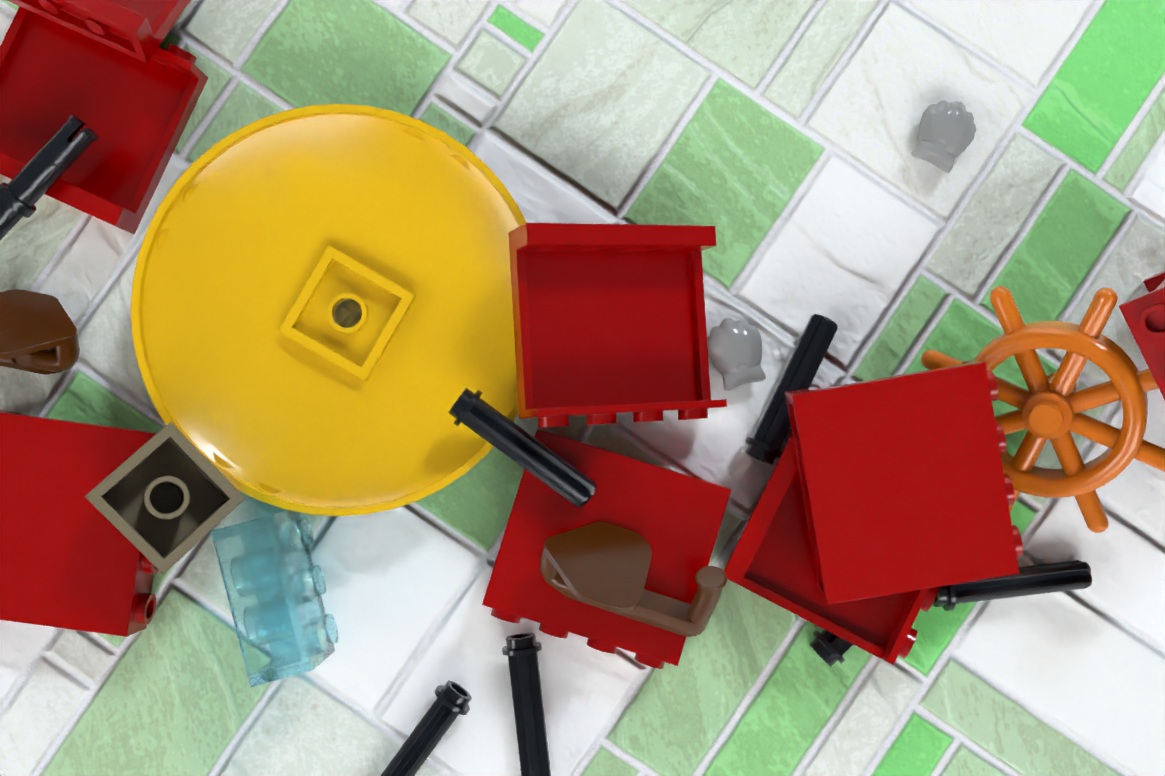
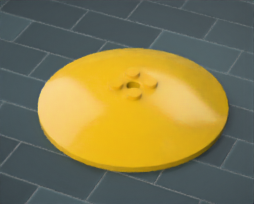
[131,104,527,516]

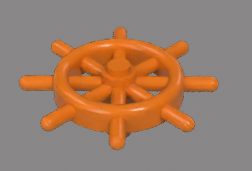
[921,286,1165,533]

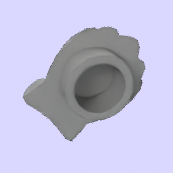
[911,101,976,173]
[707,318,766,390]

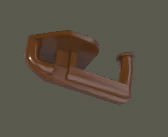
[0,289,80,375]
[539,521,727,637]

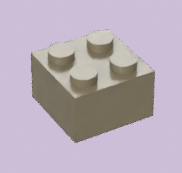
[85,422,246,574]

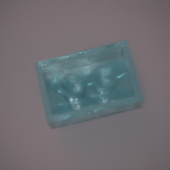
[211,510,339,687]

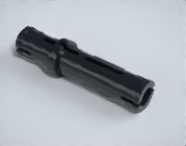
[0,114,99,241]

